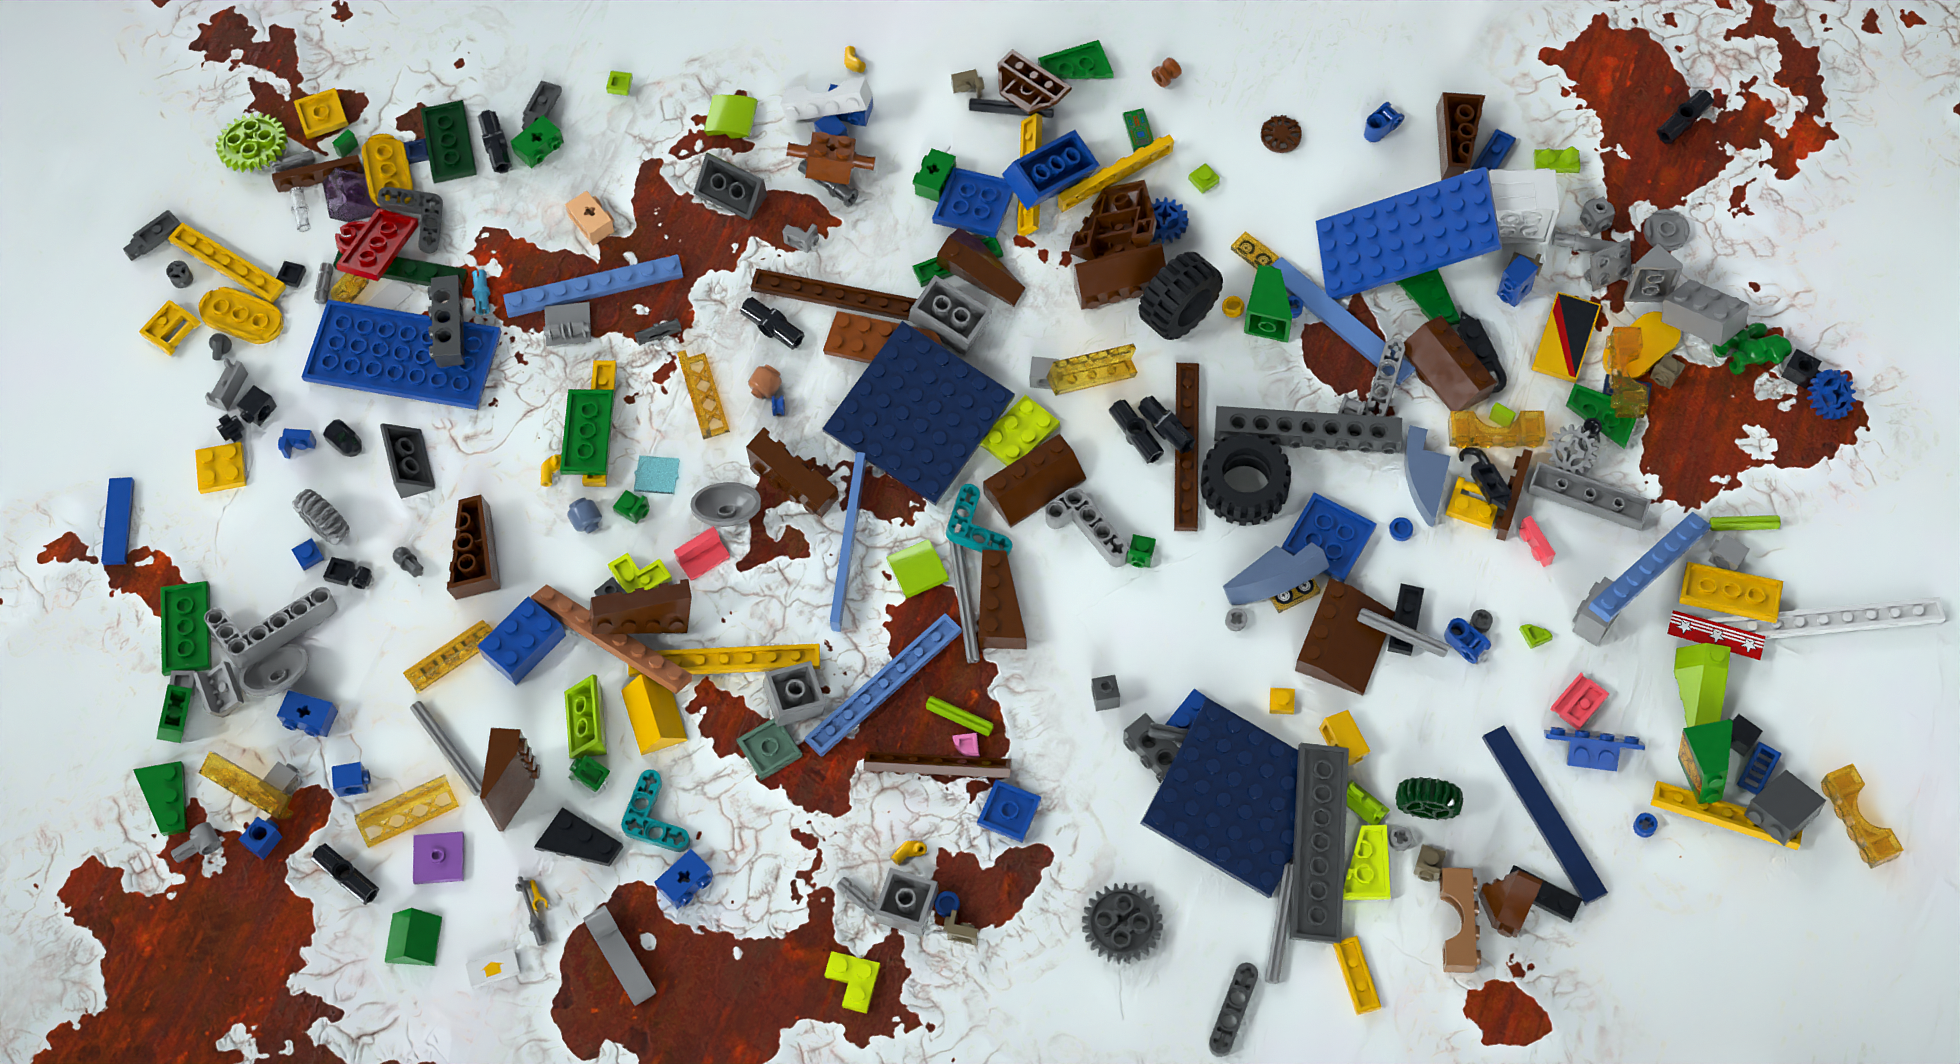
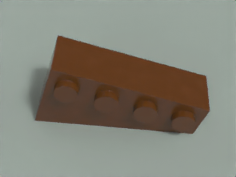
[1436,92,1485,181]
[446,494,501,600]
[978,550,1027,650]
[589,579,692,634]

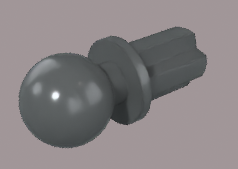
[392,547,424,578]

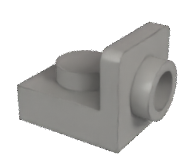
[783,224,819,253]

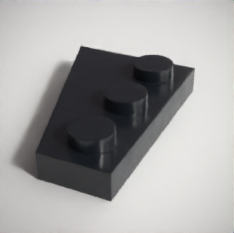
[534,807,624,867]

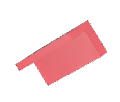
[674,526,730,581]

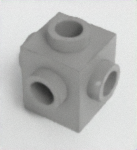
[1580,196,1615,236]

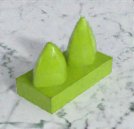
[1533,146,1581,173]

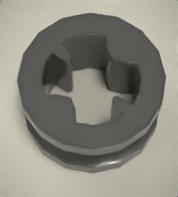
[1470,609,1493,633]

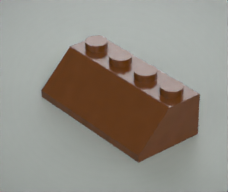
[1074,243,1166,310]
[1403,315,1497,415]
[983,433,1086,528]

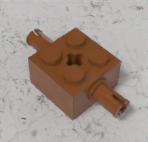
[786,132,876,185]

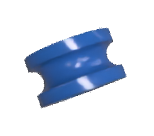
[1288,295,1303,319]
[772,395,785,416]
[1633,813,1658,838]

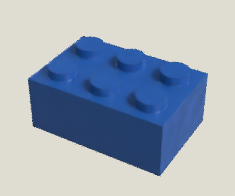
[477,596,566,686]

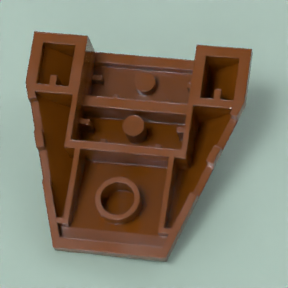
[1069,180,1157,261]

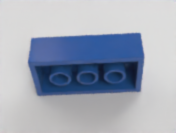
[1002,130,1100,210]

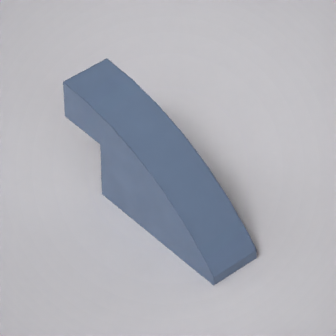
[1404,425,1451,527]
[1223,542,1330,605]

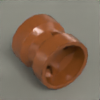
[1151,57,1182,88]

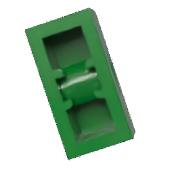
[510,115,564,169]
[912,148,957,203]
[156,684,192,743]

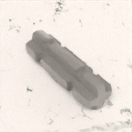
[271,150,315,173]
[314,262,333,304]
[837,877,877,917]

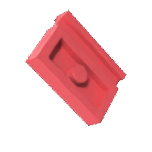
[1550,673,1609,730]

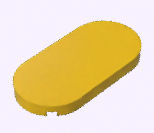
[362,134,413,207]
[198,287,284,344]
[1602,311,1681,380]

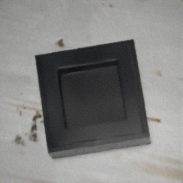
[276,261,307,288]

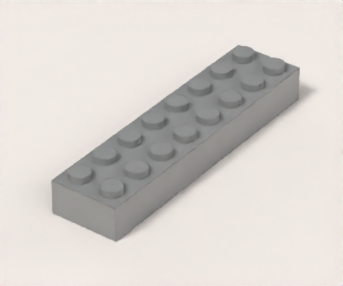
[1527,462,1651,531]

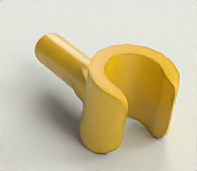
[530,880,549,912]

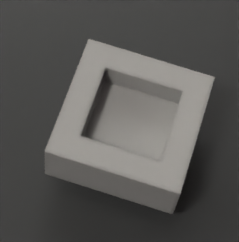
[169,671,196,696]

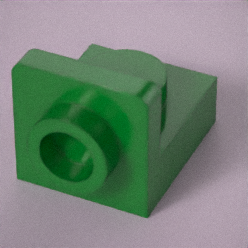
[613,490,650,524]
[1127,534,1156,568]
[568,755,610,792]

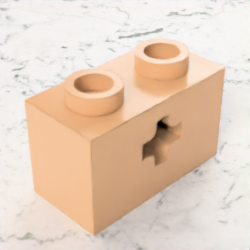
[565,190,615,245]

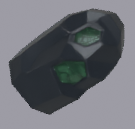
[323,419,362,457]

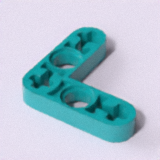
[945,484,1013,557]
[621,769,691,852]

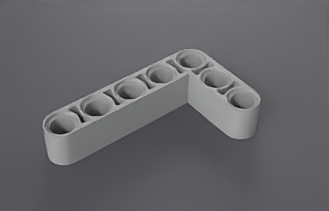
[204,587,337,668]

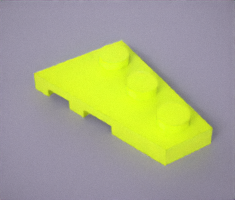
[1343,825,1391,900]

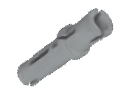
[1552,231,1618,252]

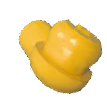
[844,46,866,73]
[540,454,561,487]
[890,841,927,866]

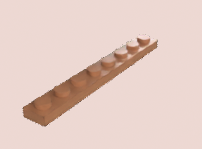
[531,584,692,694]

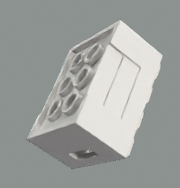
[1464,168,1560,245]

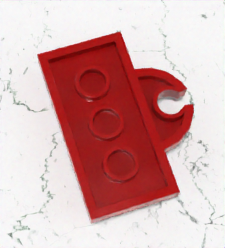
[335,208,419,281]

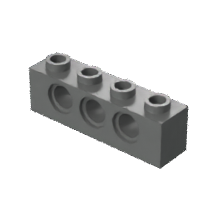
[428,275,465,367]
[1123,713,1179,784]

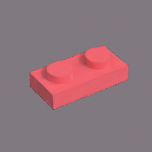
[1519,515,1556,567]

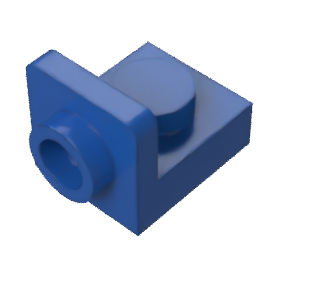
[278,428,317,459]

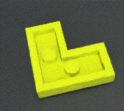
[607,553,672,593]
[825,951,880,1013]

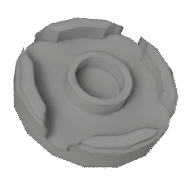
[1643,209,1690,251]

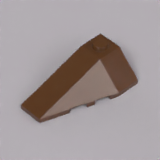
[936,228,1025,307]
[1478,870,1543,938]

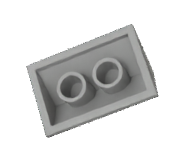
[1623,244,1683,303]

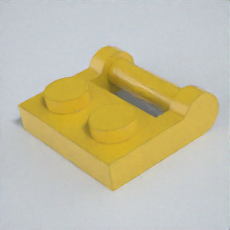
[139,299,201,356]
[1445,476,1498,530]

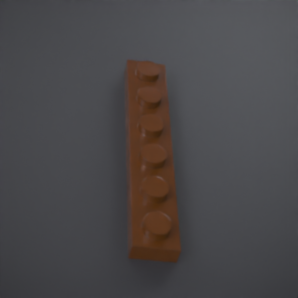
[864,752,1012,780]

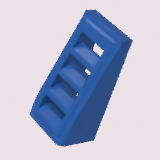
[1736,741,1782,795]

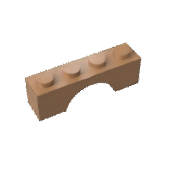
[1439,868,1481,973]

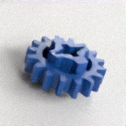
[1152,197,1189,244]
[1807,369,1856,420]

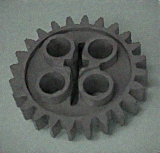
[1082,883,1163,964]

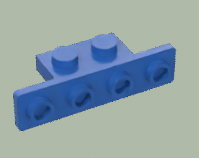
[1544,727,1645,772]

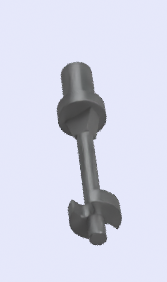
[515,876,547,946]

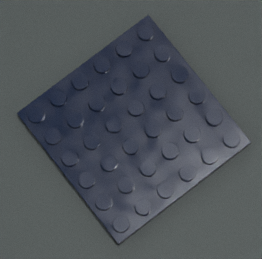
[822,321,1015,506]
[1139,697,1298,898]

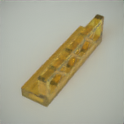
[1046,343,1138,396]
[677,350,730,440]
[403,620,493,694]
[199,751,294,819]
[354,774,459,848]

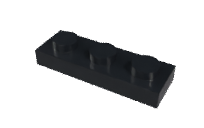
[1387,583,1424,656]
[1509,865,1583,923]

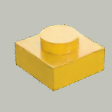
[1269,688,1295,715]

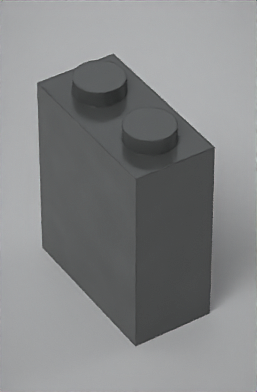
[1744,770,1826,846]

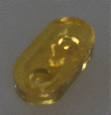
[331,273,369,303]

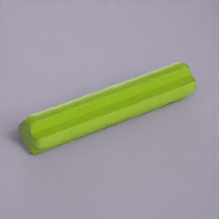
[1709,515,1781,531]
[926,696,993,736]

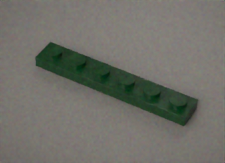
[333,250,468,290]

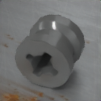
[166,260,193,289]

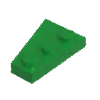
[1038,40,1114,79]
[1394,269,1460,326]
[1566,383,1641,449]
[133,761,188,836]

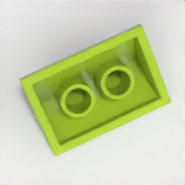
[564,674,607,759]

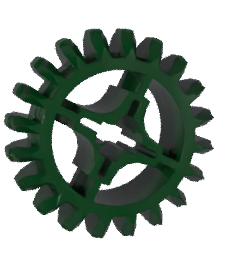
[1395,777,1463,820]

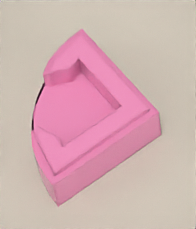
[953,733,979,757]

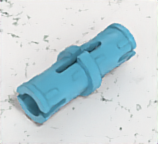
[472,269,490,315]

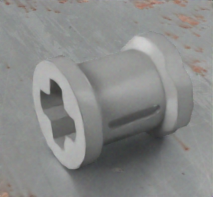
[1338,394,1367,415]

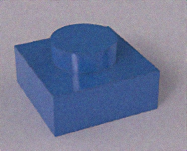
[291,538,324,571]

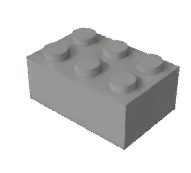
[908,275,992,355]
[1661,279,1749,347]

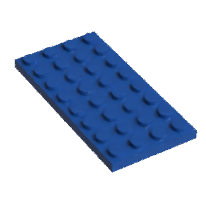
[1316,166,1502,300]
[301,299,502,410]

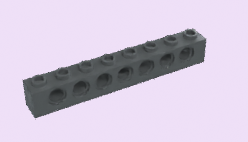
[1214,406,1402,454]

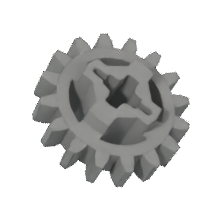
[1546,424,1599,474]

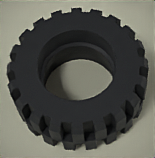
[1138,252,1223,340]
[1201,433,1292,526]

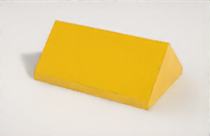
[621,674,688,756]

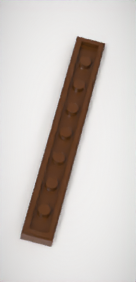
[750,268,917,321]
[1174,363,1199,531]

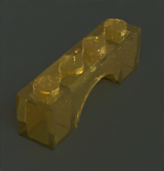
[1606,327,1648,418]
[1448,411,1546,449]
[1820,763,1904,869]

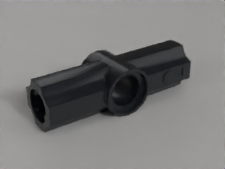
[1656,90,1714,144]
[478,110,512,174]
[740,297,805,350]
[1138,396,1196,454]
[1109,399,1164,464]
[310,843,380,905]

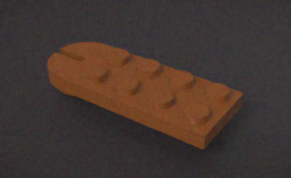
[823,311,943,364]

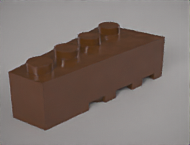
[746,427,839,518]

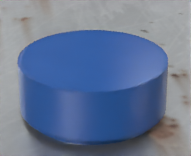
[1389,517,1413,541]
[935,891,960,918]

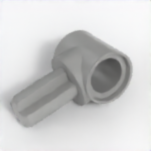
[171,822,222,863]

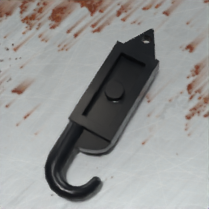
[1457,311,1507,393]
[1458,447,1512,511]

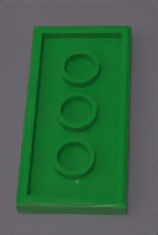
[560,389,615,475]
[161,581,212,676]

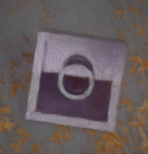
[322,168,381,223]

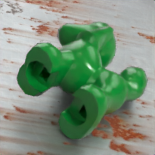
[1712,322,1792,375]

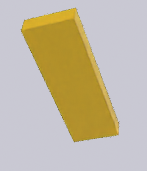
[1332,936,1382,1016]

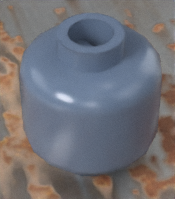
[567,497,602,534]

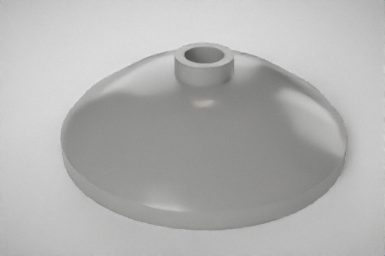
[690,482,761,527]
[239,644,309,697]

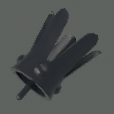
[1582,418,1602,449]

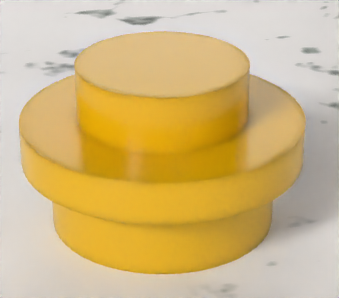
[1222,296,1245,318]

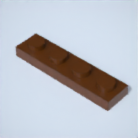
[272,154,364,193]
[1494,449,1533,541]

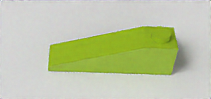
[1673,643,1731,727]

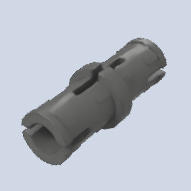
[634,318,682,346]

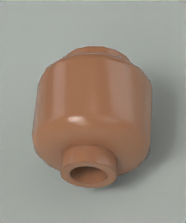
[748,364,782,400]

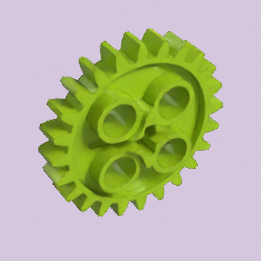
[215,113,288,173]

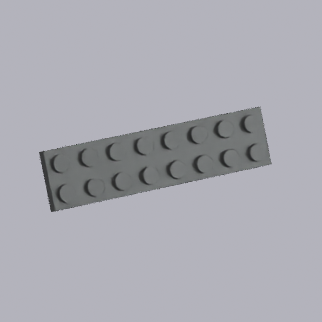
[1290,743,1349,944]

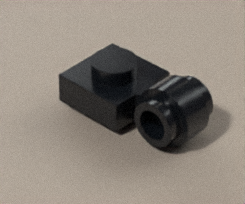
[323,557,372,589]

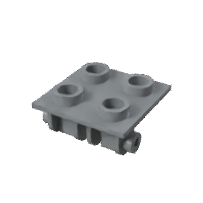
[1584,238,1632,292]
[543,302,591,347]

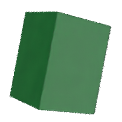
[384,908,442,966]

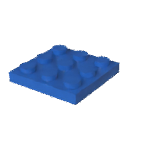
[932,167,1014,238]
[1281,492,1377,583]

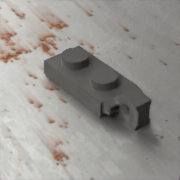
[522,81,562,131]
[123,210,181,261]

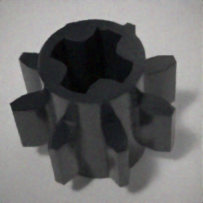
[216,414,245,443]

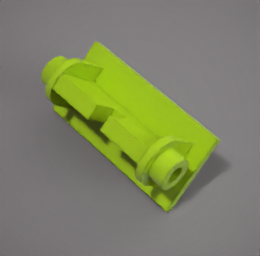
[1347,779,1390,825]

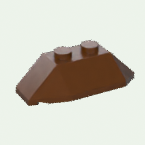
[997,49,1072,115]

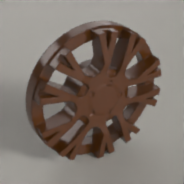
[1260,115,1302,153]

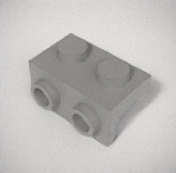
[193,661,244,717]

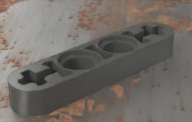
[1209,962,1258,1057]

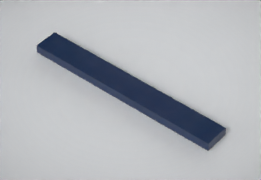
[1482,725,1608,905]

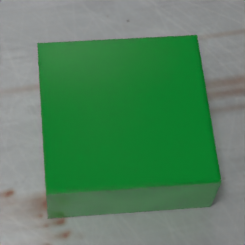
[332,129,359,158]

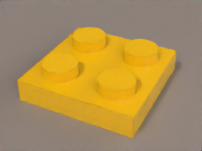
[294,88,349,139]
[195,442,247,494]

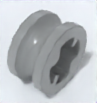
[1225,608,1247,632]
[1389,826,1412,851]

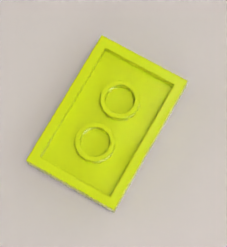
[980,395,1060,466]

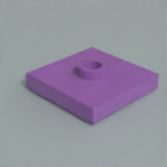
[413,831,464,885]

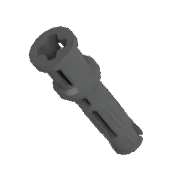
[798,159,859,207]

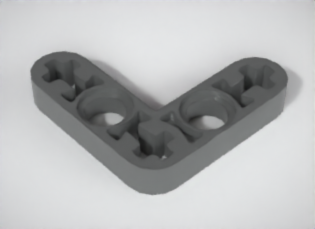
[377,187,443,254]

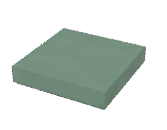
[736,718,803,781]

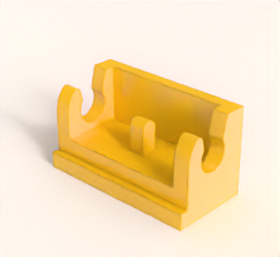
[1319,710,1370,766]

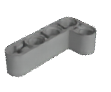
[1046,488,1128,568]
[583,905,657,1006]

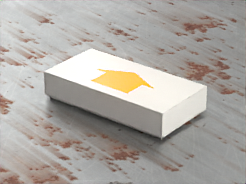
[465,948,521,989]

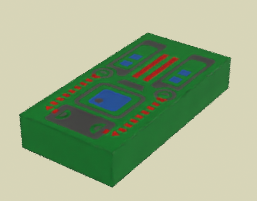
[1122,108,1154,152]

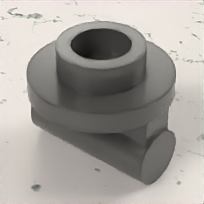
[209,333,232,361]

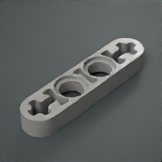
[1365,338,1405,417]

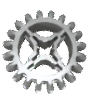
[292,489,350,545]

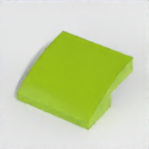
[704,94,758,139]
[886,539,949,599]

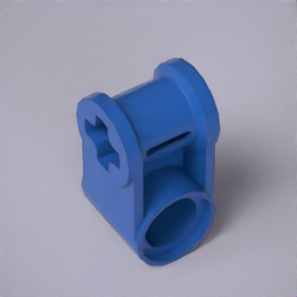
[1364,102,1405,143]
[1444,618,1491,664]

